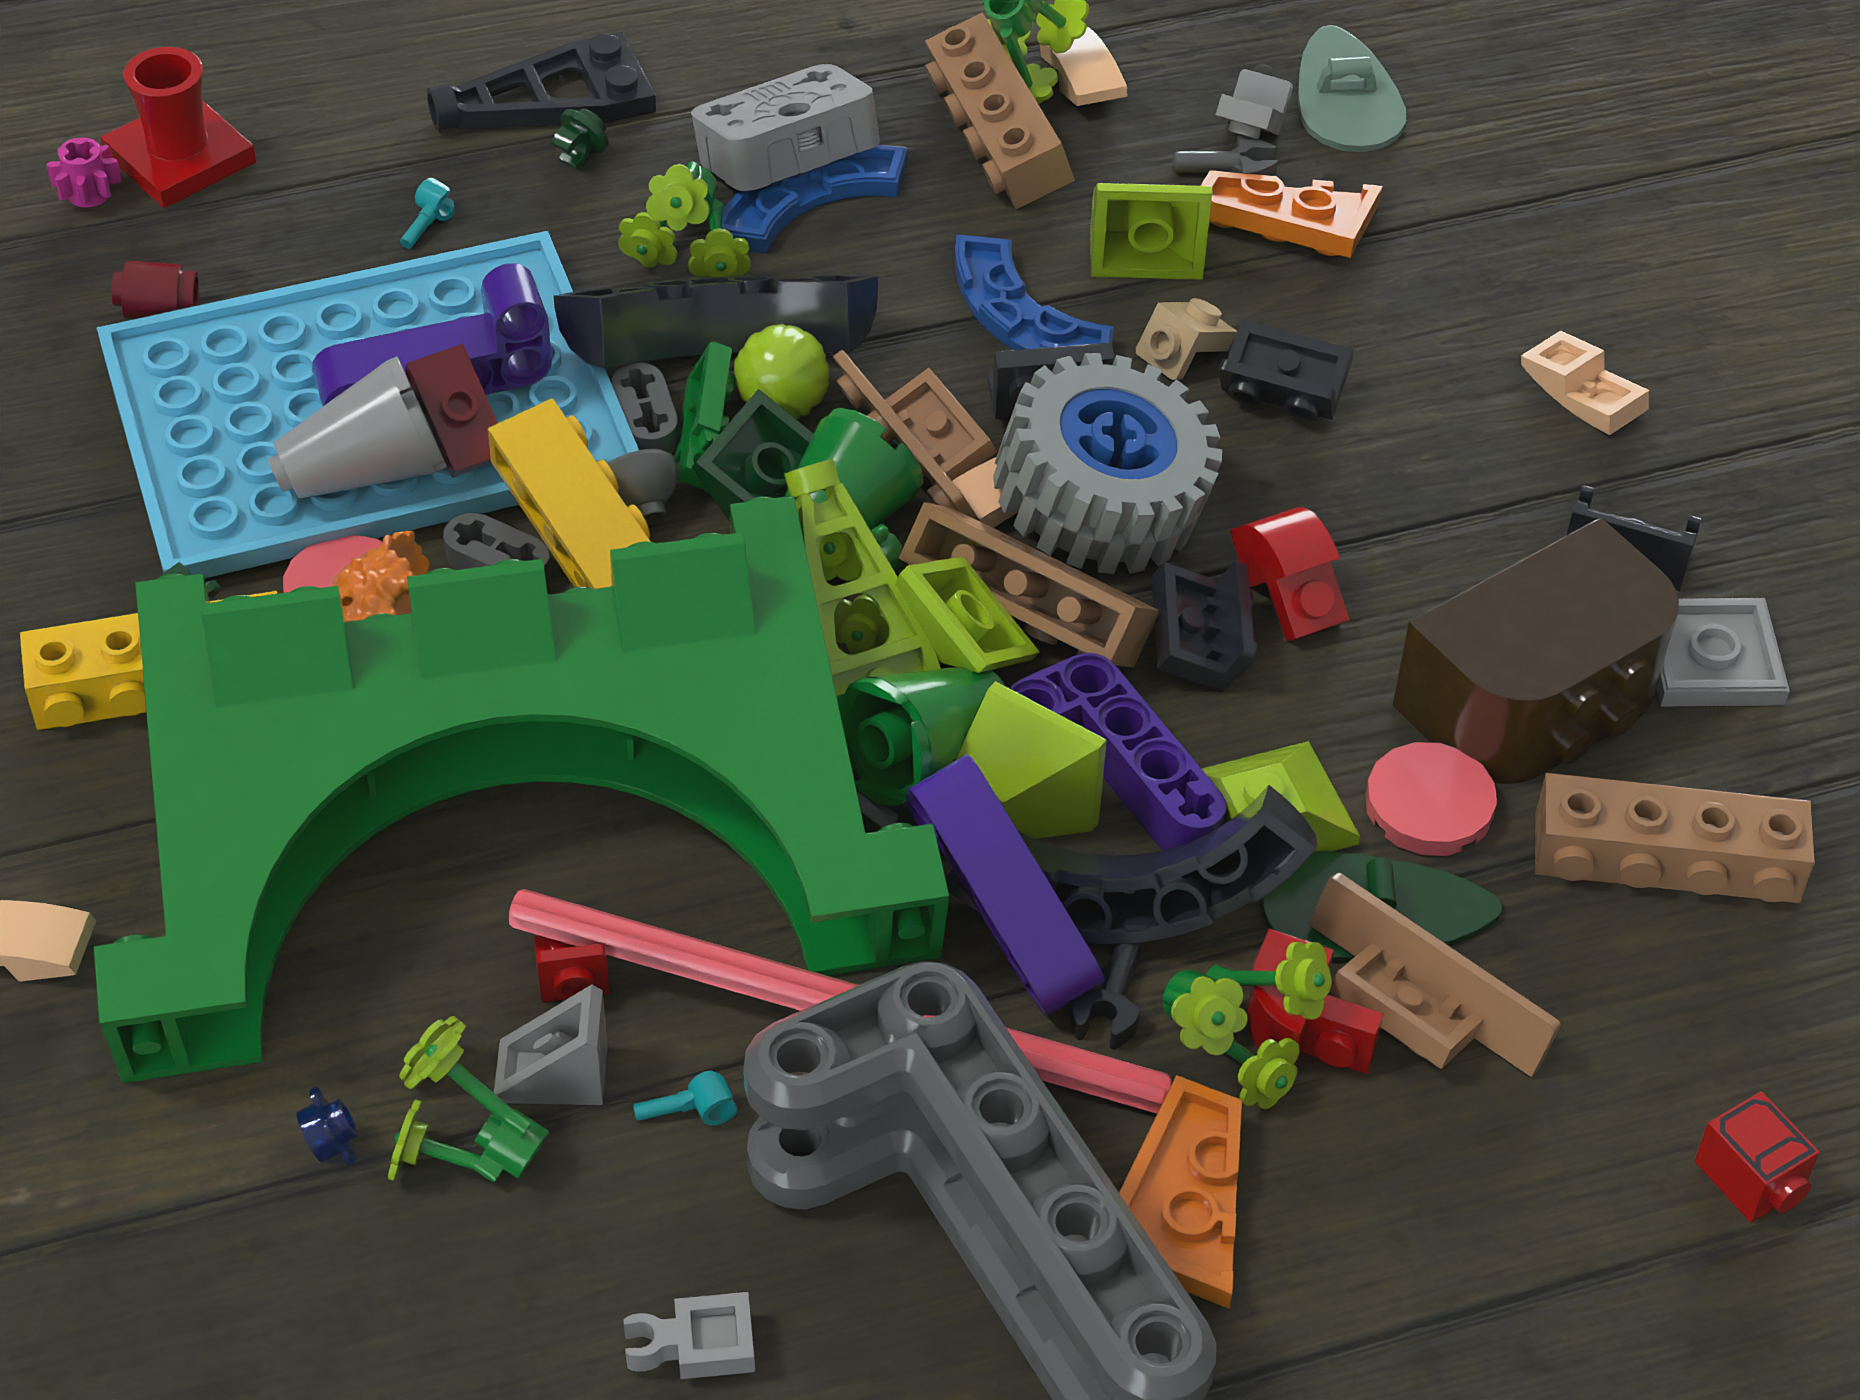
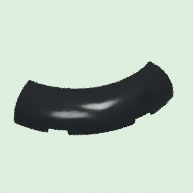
[554,274,878,369]
[945,785,1318,944]

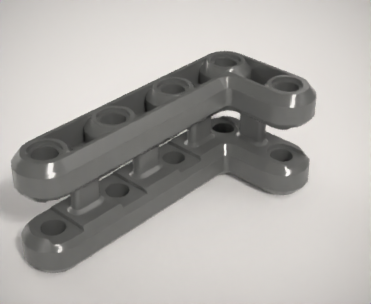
[743,962,1216,1400]

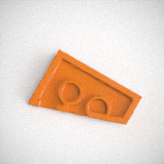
[1201,170,1383,258]
[1119,1075,1242,1309]

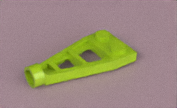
[784,459,941,696]

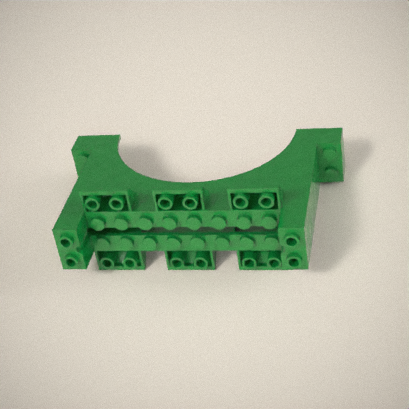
[94,496,949,1083]

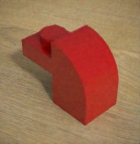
[1229,507,1350,641]
[1246,929,1384,1074]

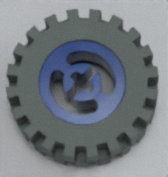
[993,353,1222,574]

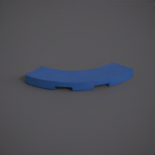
[721,145,908,254]
[955,235,1114,350]

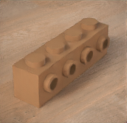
[925,13,1075,209]
[899,502,1160,667]
[1535,773,1815,903]

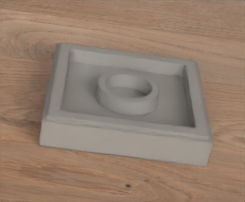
[1657,598,1790,707]

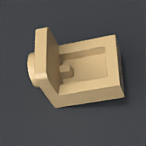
[1136,298,1237,380]

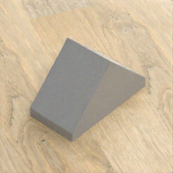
[494,985,608,1105]

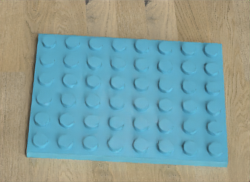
[97,231,639,579]

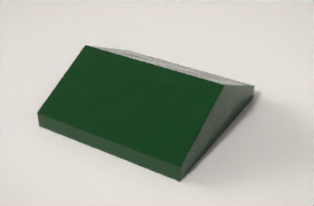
[692,389,813,521]

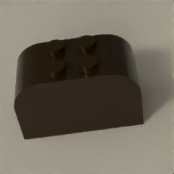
[1392,517,1679,784]

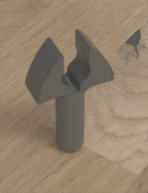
[1172,135,1278,176]

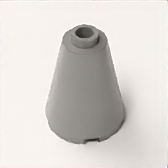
[268,356,447,499]

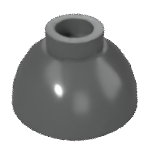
[607,449,677,526]

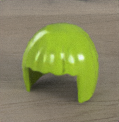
[734,324,830,420]

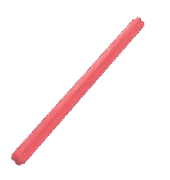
[509,889,1172,1114]

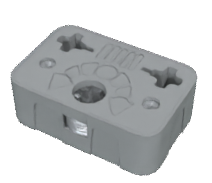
[691,64,880,191]

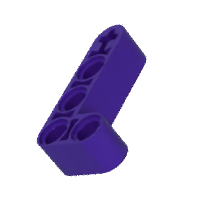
[312,263,552,409]
[1010,653,1226,851]
[905,754,1105,1017]

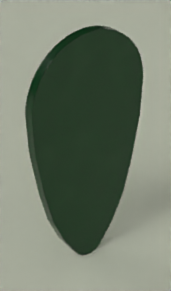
[1262,851,1502,963]

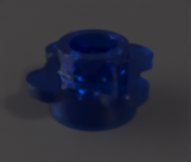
[296,1086,358,1165]

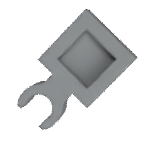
[623,1292,755,1379]

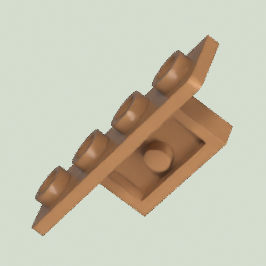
[833,350,997,520]
[1309,873,1560,1078]

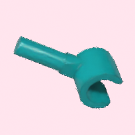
[400,178,455,249]
[633,1071,737,1125]

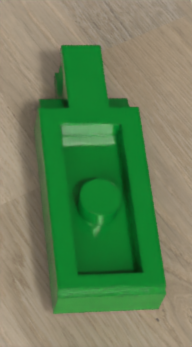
[675,341,735,494]

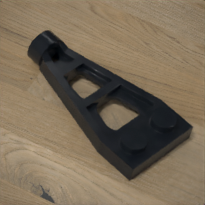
[427,32,656,131]

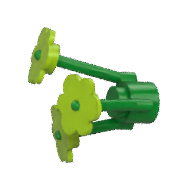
[387,1016,549,1183]

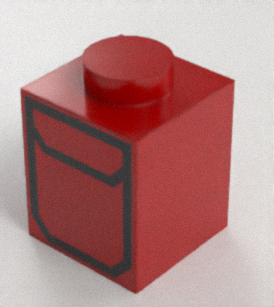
[1694,1091,1820,1223]

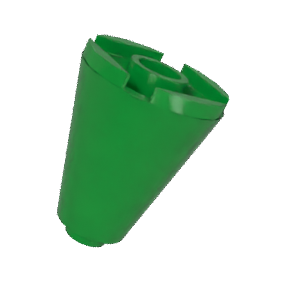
[784,408,924,530]
[836,667,1005,806]

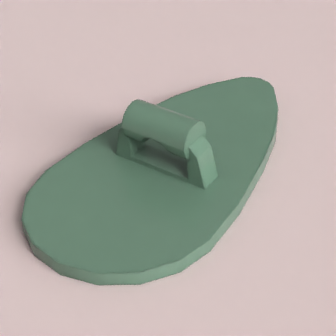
[1298,25,1406,152]

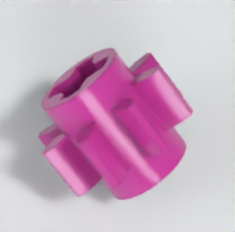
[47,137,121,208]

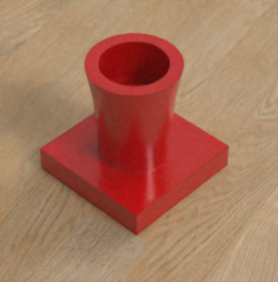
[100,47,257,209]

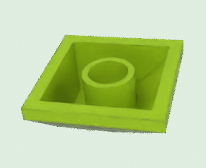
[1090,183,1212,280]
[895,557,1040,673]
[955,681,1107,839]
[1202,741,1360,852]

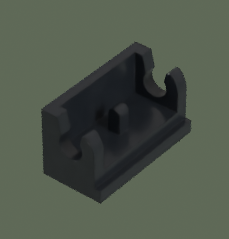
[1566,485,1702,592]

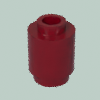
[111,260,199,319]

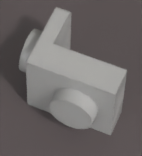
[1216,69,1293,139]

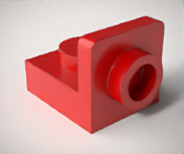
[533,934,610,1003]

